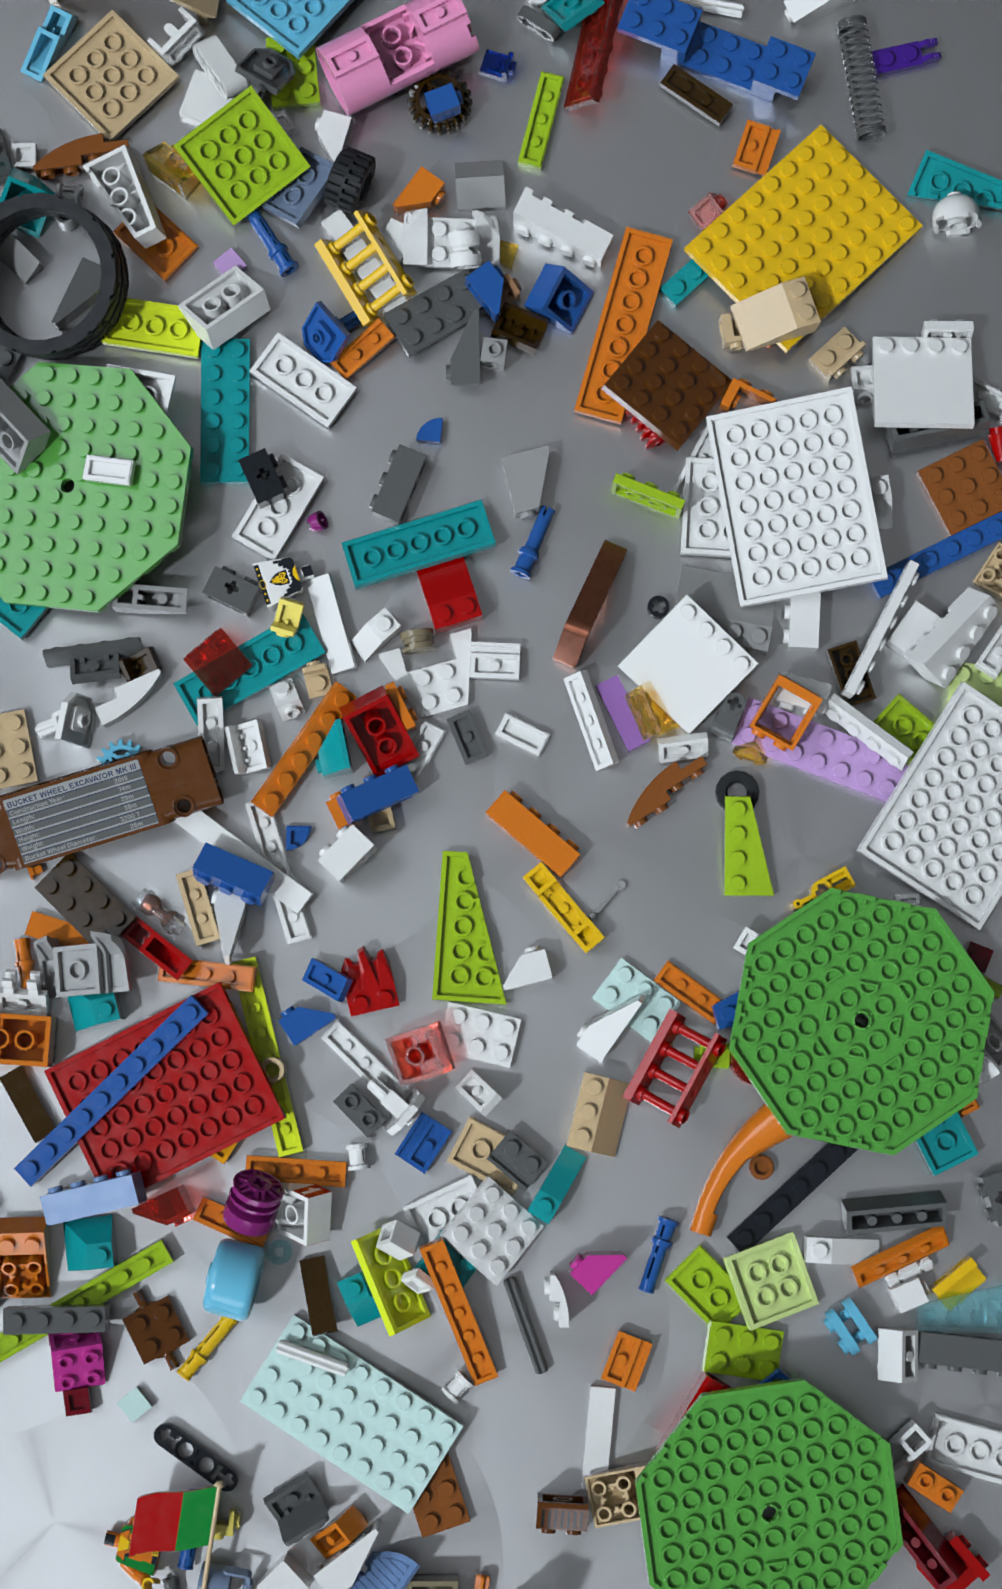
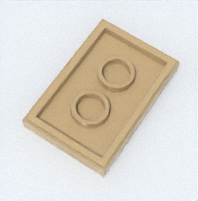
[447,1117,536,1196]

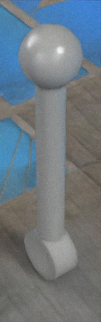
[588,880,626,922]

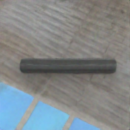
[504,1276,548,1375]

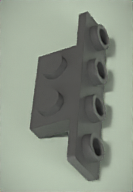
[43,637,144,685]

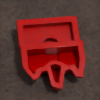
[341,946,399,1016]

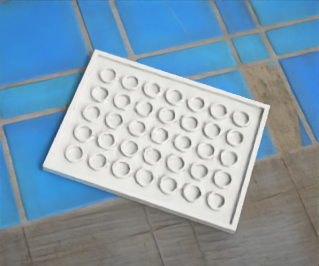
[706,386,888,608]
[856,682,1002,930]

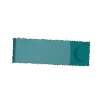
[527,1145,587,1224]

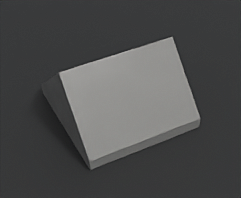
[455,160,506,211]

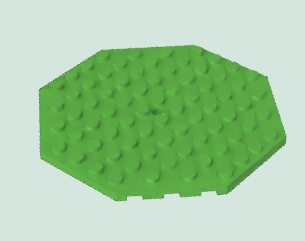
[0,362,194,613]
[728,888,995,1156]
[635,1377,903,1589]

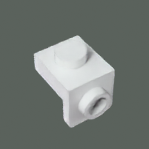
[269,678,305,722]

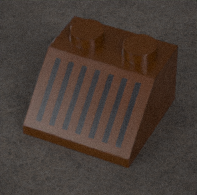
[536,1493,589,1535]

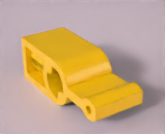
[790,866,856,910]

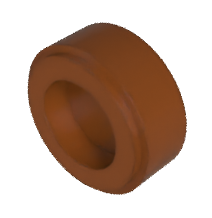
[748,1154,774,1180]

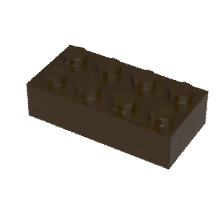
[826,640,876,707]

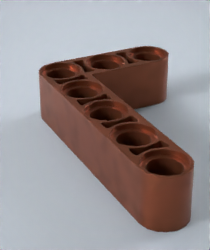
[553,540,628,668]

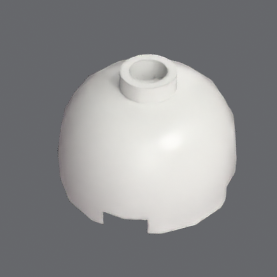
[932,192,982,237]

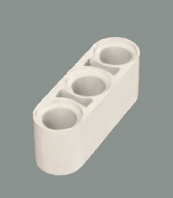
[192,35,248,100]

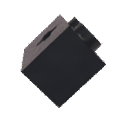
[238,448,288,509]

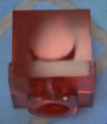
[688,193,728,231]

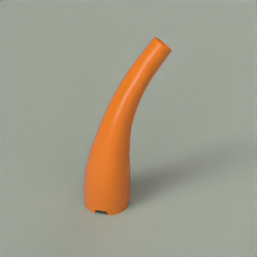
[689,1103,793,1237]

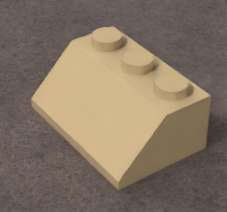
[566,1072,629,1157]

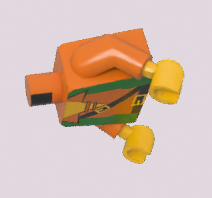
[104,1516,161,1589]

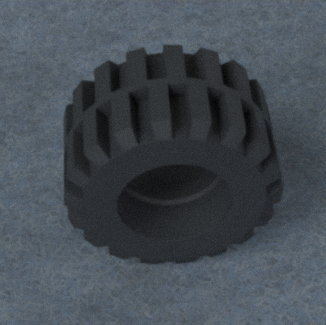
[324,146,376,215]

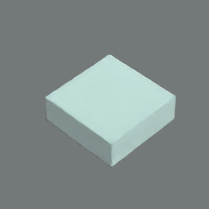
[117,1386,153,1423]

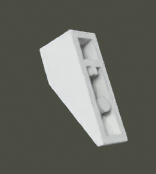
[211,889,248,965]
[576,994,645,1062]
[803,1235,880,1265]

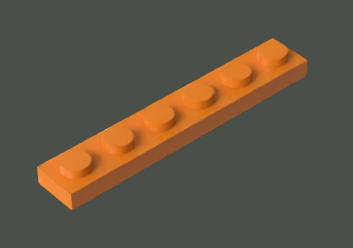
[251,682,357,817]
[419,1237,498,1386]

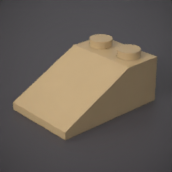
[730,276,821,352]

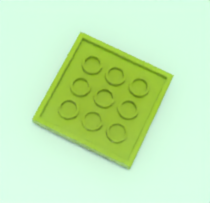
[173,85,311,226]

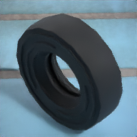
[715,770,760,810]

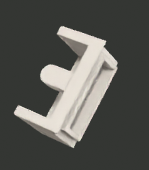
[147,7,205,67]

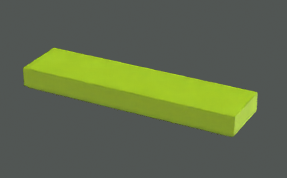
[518,71,565,170]

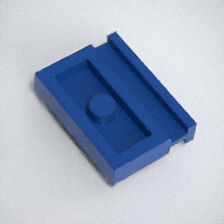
[395,1112,452,1174]

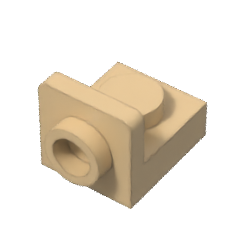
[718,313,745,351]
[302,660,332,700]

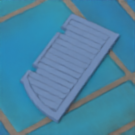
[351,1551,421,1589]

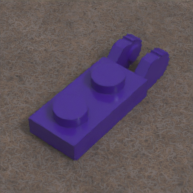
[871,38,942,77]

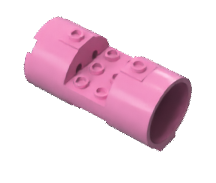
[316,0,479,116]

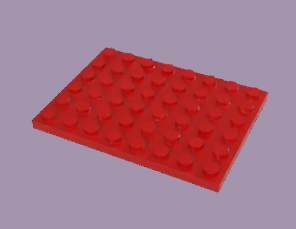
[44,982,287,1188]

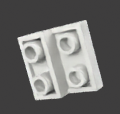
[544,1271,569,1328]

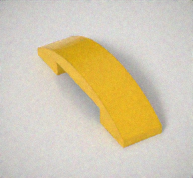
[522,862,605,953]

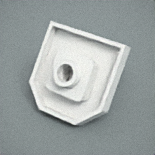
[35,692,96,748]
[366,1077,425,1136]

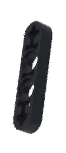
[154,1422,239,1492]

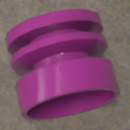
[223,1169,285,1237]

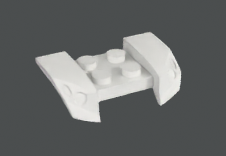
[403,208,500,269]

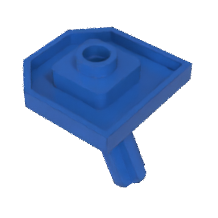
[302,301,361,362]

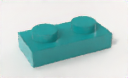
[659,259,710,308]

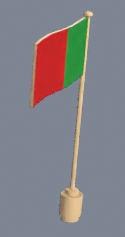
[129,1480,225,1589]

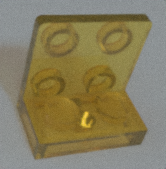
[624,686,681,741]

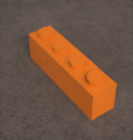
[485,790,580,879]

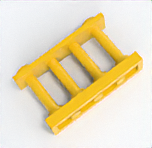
[314,210,417,326]

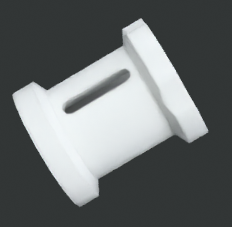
[346,1143,371,1171]
[441,1370,475,1404]

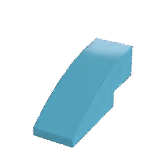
[20,5,78,82]

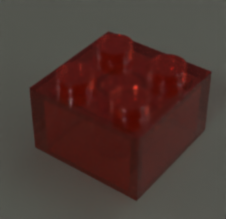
[385,1020,455,1087]

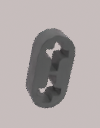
[516,5,561,42]

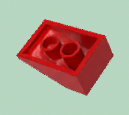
[417,557,483,634]
[339,685,420,777]

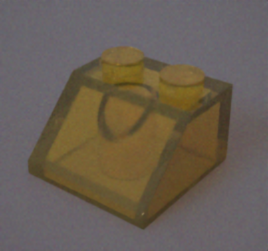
[143,141,201,201]

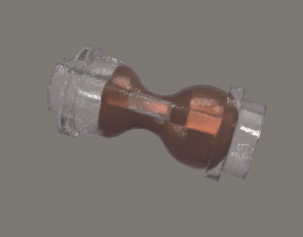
[133,888,186,936]

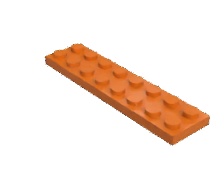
[574,227,673,425]

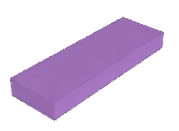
[595,675,651,752]

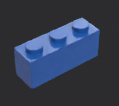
[336,764,419,825]
[192,842,274,906]

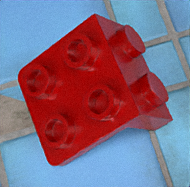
[916,1530,990,1589]

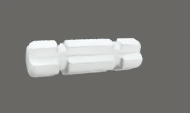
[885,1256,934,1287]

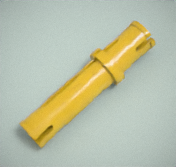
[176,1317,238,1382]

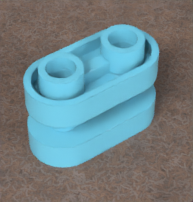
[823,1297,878,1356]

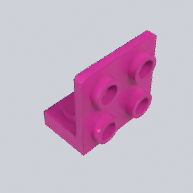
[48,1332,105,1392]

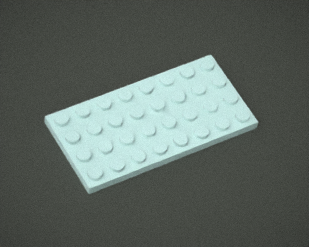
[240,1314,464,1514]

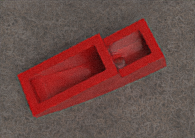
[122,916,193,981]

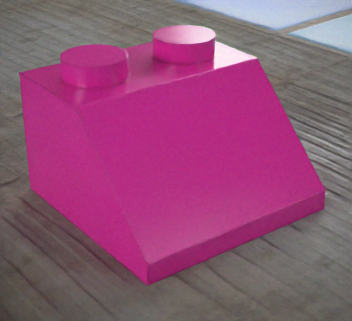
[569,1251,627,1295]

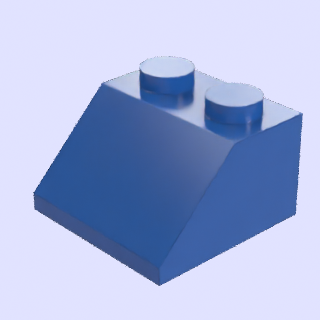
[524,263,594,334]

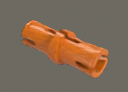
[13,938,35,989]

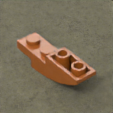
[33,133,132,180]
[626,756,707,829]

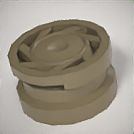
[400,628,436,655]

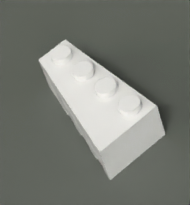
[83,145,167,248]
[513,186,614,268]
[903,587,1001,688]

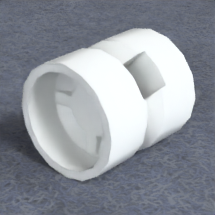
[448,230,482,269]

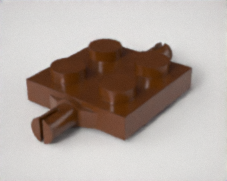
[122,1289,190,1371]

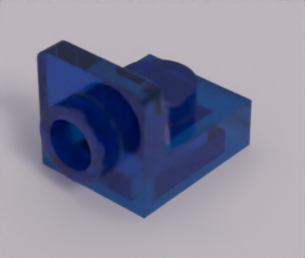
[479,49,517,83]

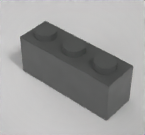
[369,444,427,526]

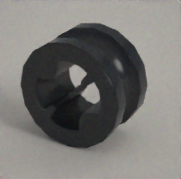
[647,596,670,619]

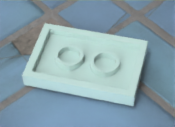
[592,958,681,1042]

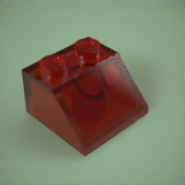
[131,1184,196,1227]

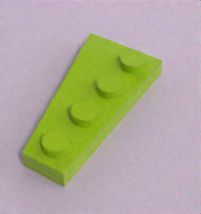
[724,796,774,896]

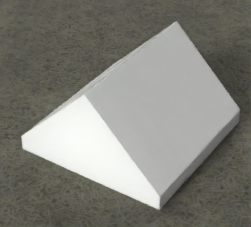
[257,1551,312,1589]

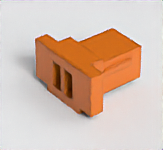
[27,865,43,880]

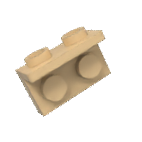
[809,326,866,382]

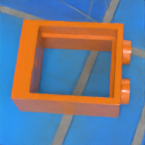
[749,673,823,751]

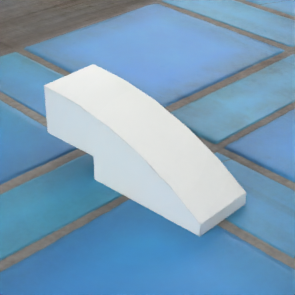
[95,669,164,728]

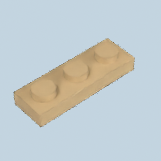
[176,870,220,946]

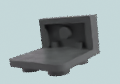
[263,1471,329,1546]

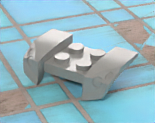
[34,931,132,998]

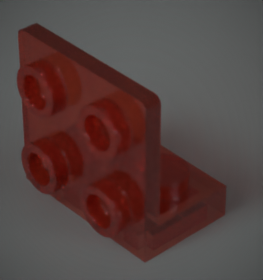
[182,627,252,696]

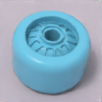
[203,1238,266,1321]

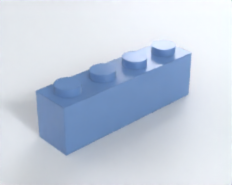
[40,1168,148,1226]

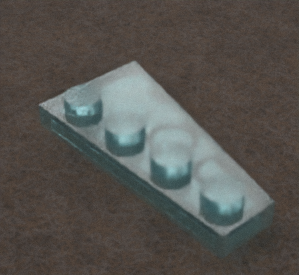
[916,1285,1002,1333]

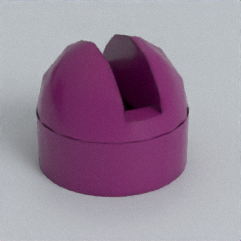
[307,511,328,532]

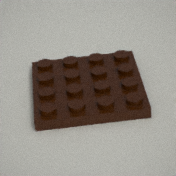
[601,320,732,451]

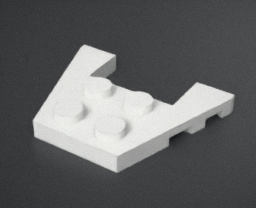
[379,628,472,719]

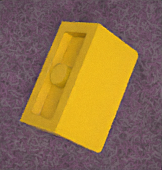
[929,1255,986,1310]

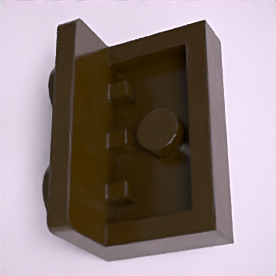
[490,302,549,355]

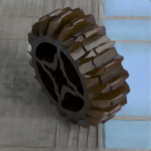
[407,70,473,135]

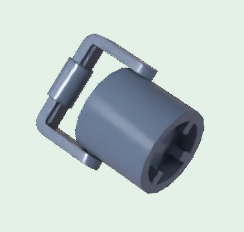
[197,1561,254,1589]

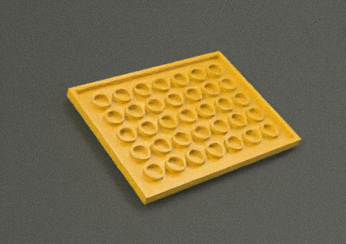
[684,125,923,353]

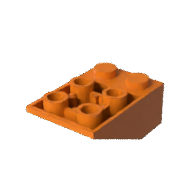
[0,1216,51,1299]

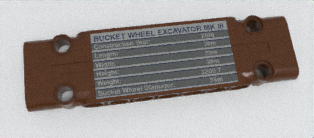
[0,736,224,874]

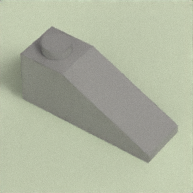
[112,584,189,614]

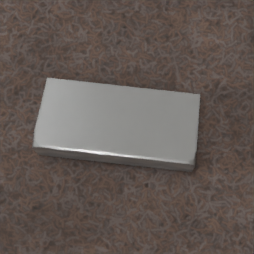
[0,233,43,284]

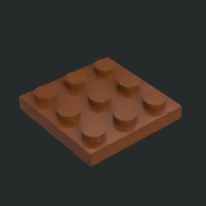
[916,439,1002,537]

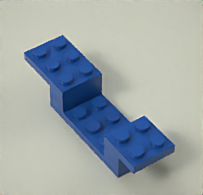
[617,0,816,102]

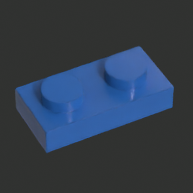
[302,958,353,1002]

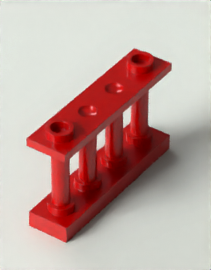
[622,1009,727,1128]

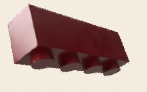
[896,1483,968,1589]

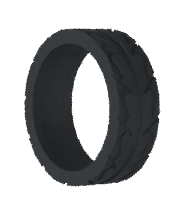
[0,193,129,360]

